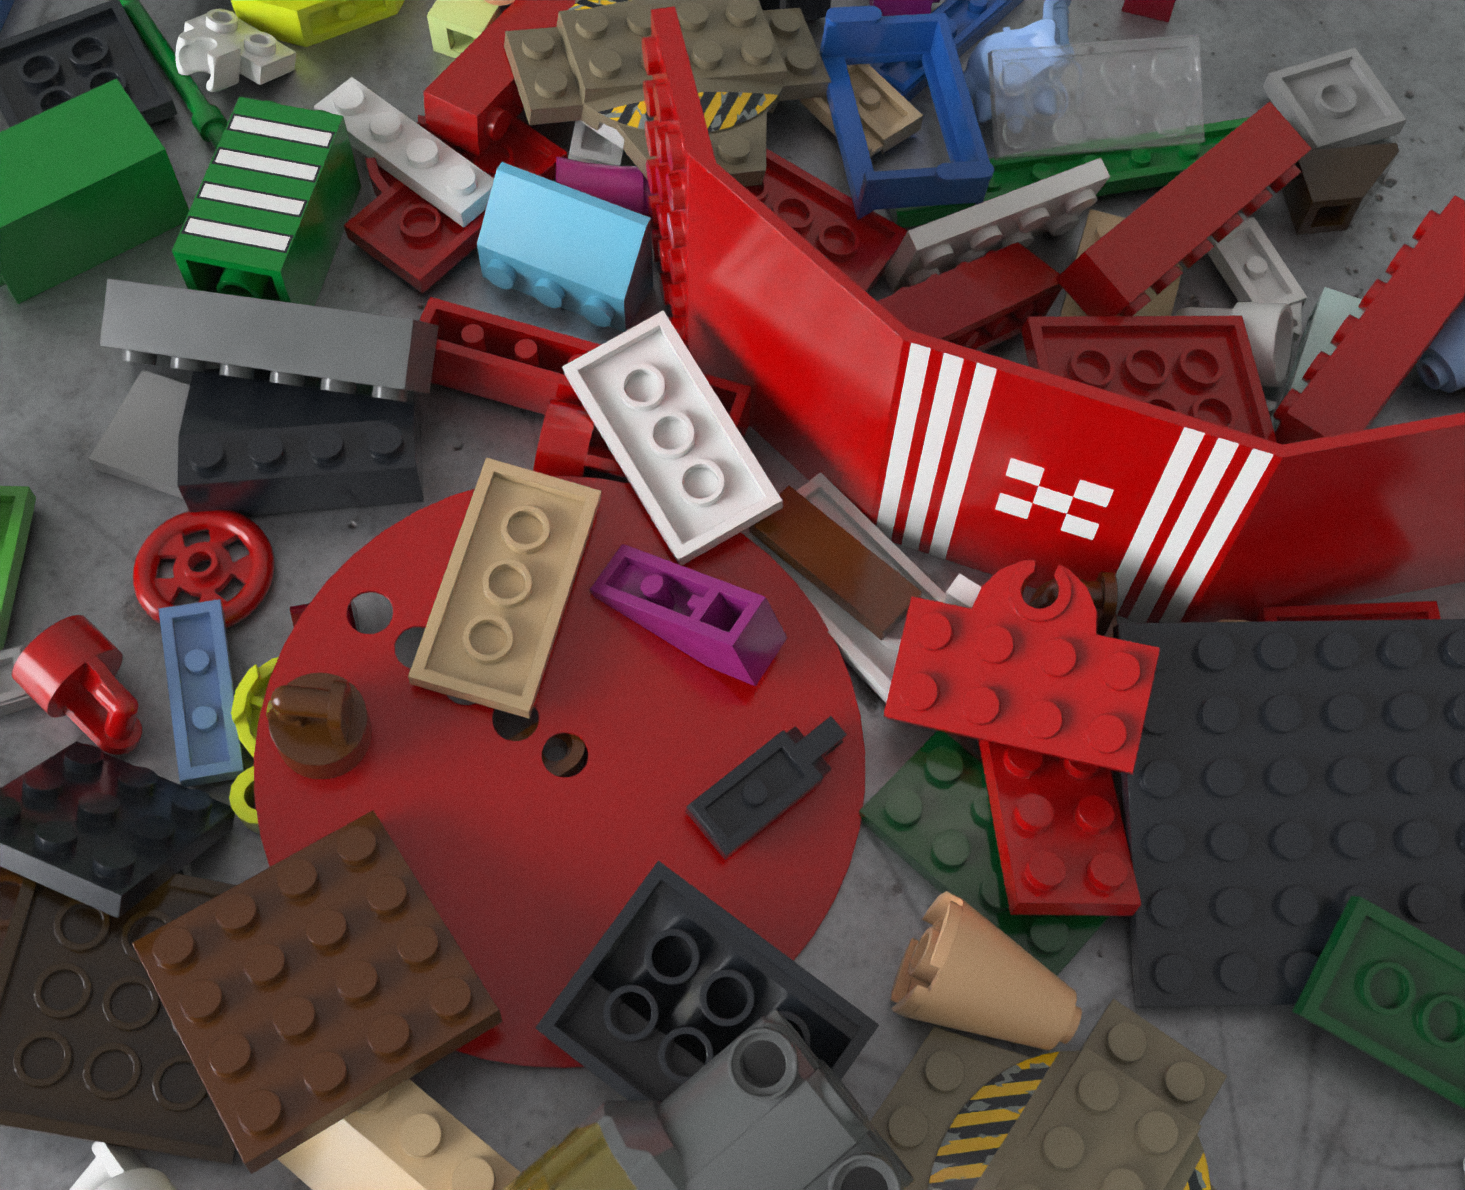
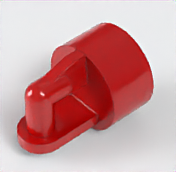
[533,399,626,478]
[12,615,142,755]

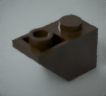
[1282,143,1399,235]

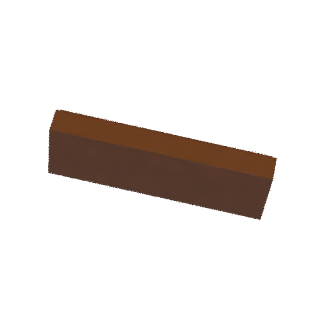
[749,485,922,641]

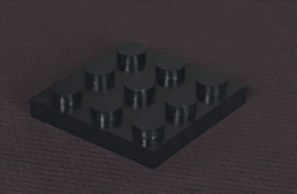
[0,0,178,128]
[0,741,235,918]

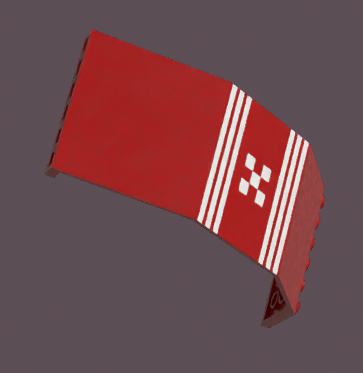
[642,6,1465,623]

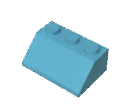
[477,162,653,332]

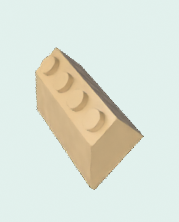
[277,1079,531,1190]

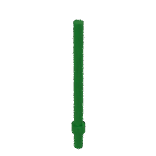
[120,0,228,150]

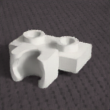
[175,8,296,92]

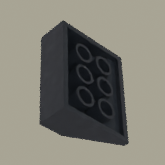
[177,368,424,516]
[535,860,879,1102]

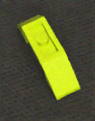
[231,0,405,47]

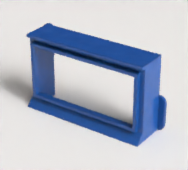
[819,5,994,220]

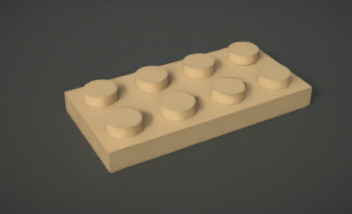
[408,457,601,718]

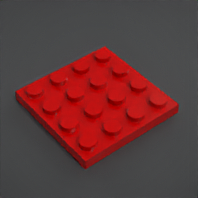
[1021,315,1277,443]

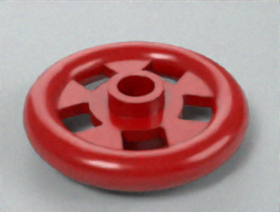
[133,510,275,628]

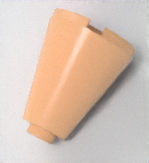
[891,891,1082,1051]

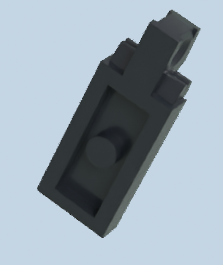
[685,716,847,860]

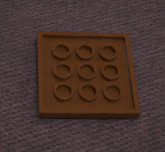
[132,811,503,1174]

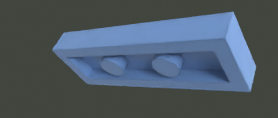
[158,599,245,787]

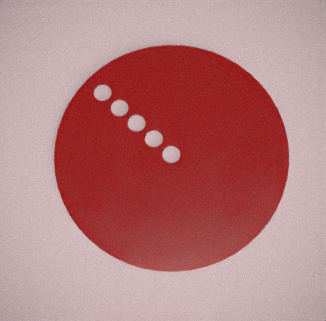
[254,476,865,1068]

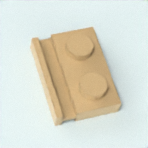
[800,64,923,158]

